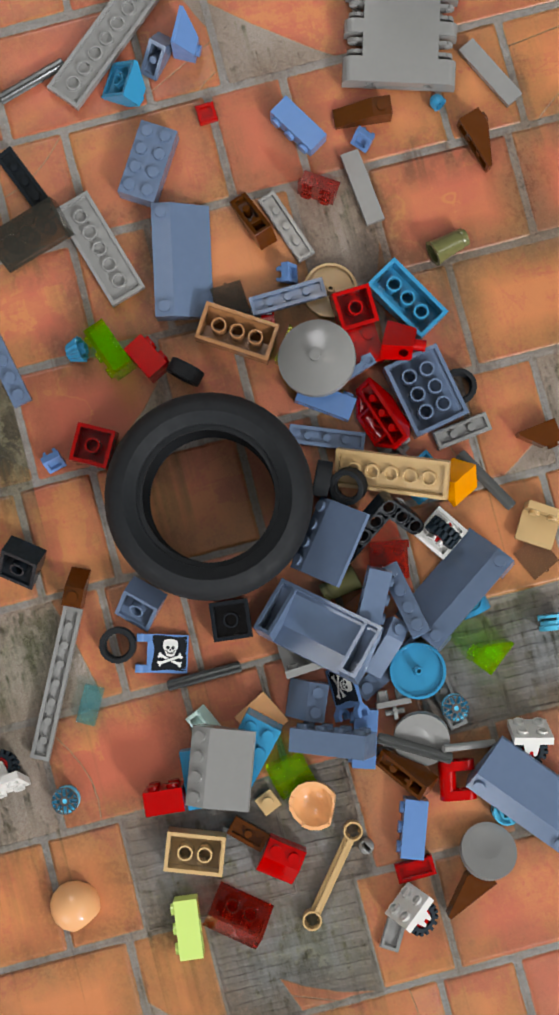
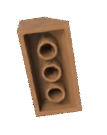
[194,301,280,365]

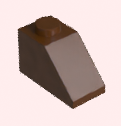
[515,418,559,449]
[61,567,91,609]

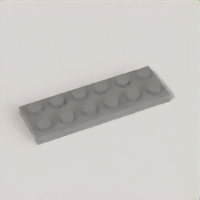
[54,190,145,308]

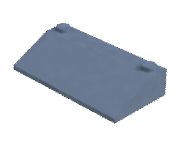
[151,202,213,321]
[395,528,515,652]
[253,578,384,685]
[466,735,559,853]

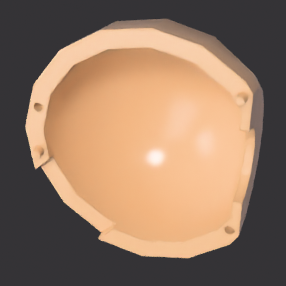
[289,780,336,830]
[50,881,101,932]

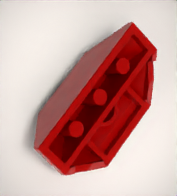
[356,377,410,449]

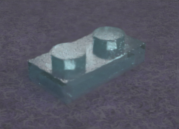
[76,683,105,726]

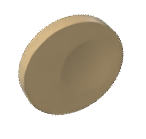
[304,263,357,319]

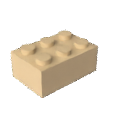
[163,826,227,877]

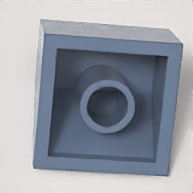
[114,576,168,632]
[285,677,329,724]

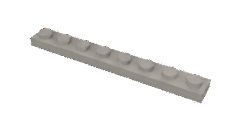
[30,606,84,762]

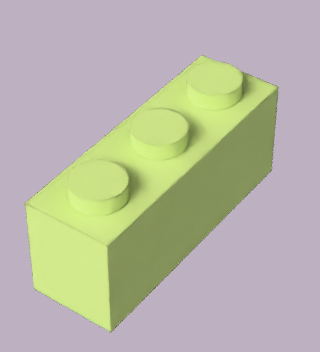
[170,893,205,961]

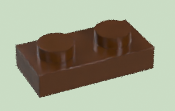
[227,815,270,852]

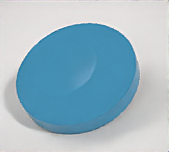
[389,643,446,700]

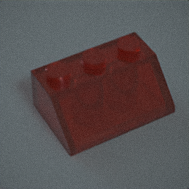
[202,881,274,950]

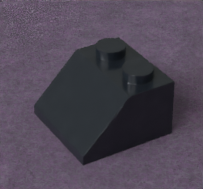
[0,535,47,590]

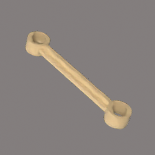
[302,819,363,931]

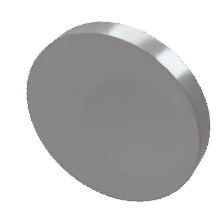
[393,711,450,766]
[460,822,517,881]

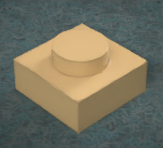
[254,788,282,816]

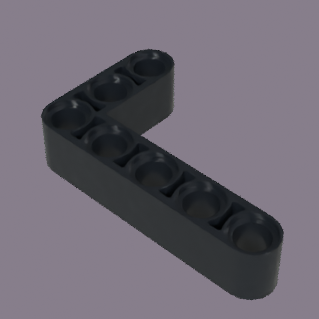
[350,492,424,563]

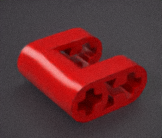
[437,758,477,802]

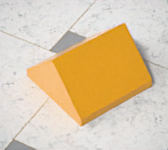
[447,458,477,507]

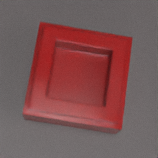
[195,101,218,126]

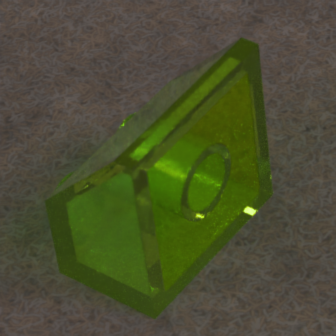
[466,639,515,675]
[266,752,316,800]

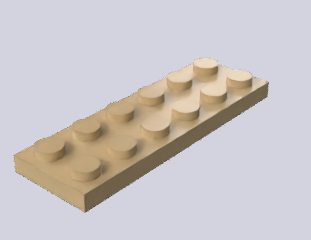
[335,447,451,500]

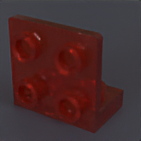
[297,170,340,206]
[368,539,409,578]

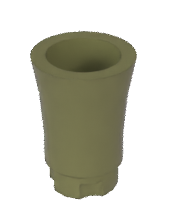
[426,228,470,266]
[319,564,363,601]

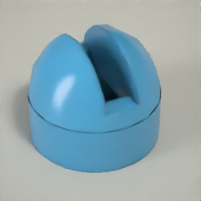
[430,94,446,111]

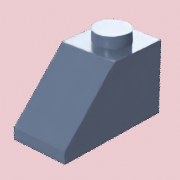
[140,32,172,81]

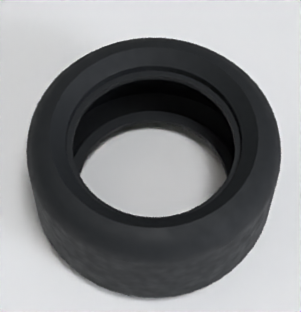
[104,392,313,601]

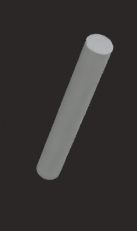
[441,739,496,753]

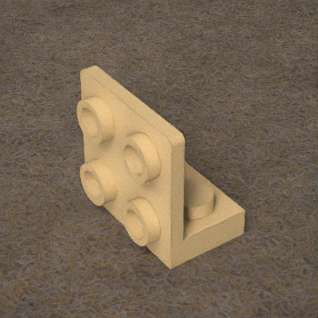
[514,500,559,550]

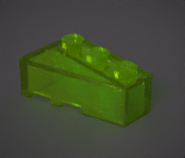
[83,318,136,381]

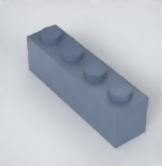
[356,565,395,644]

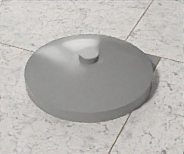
[278,319,356,397]

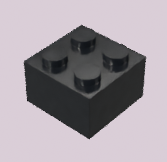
[209,598,253,642]

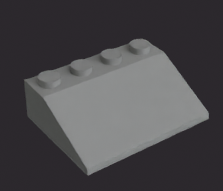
[185,723,257,812]

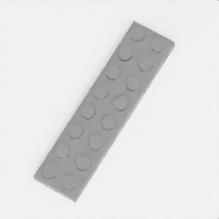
[47,0,160,111]

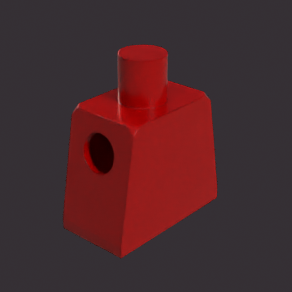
[380,320,427,360]

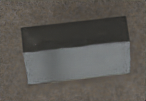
[0,197,75,273]

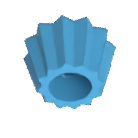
[65,336,89,362]

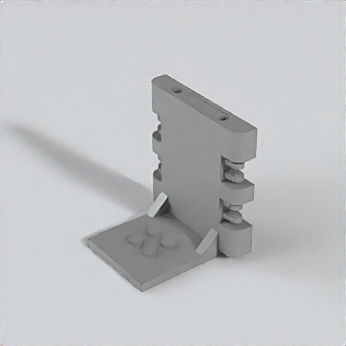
[341,0,458,92]

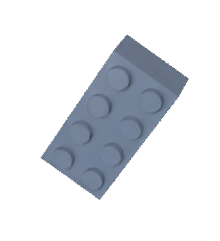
[117,120,179,208]
[288,721,377,761]

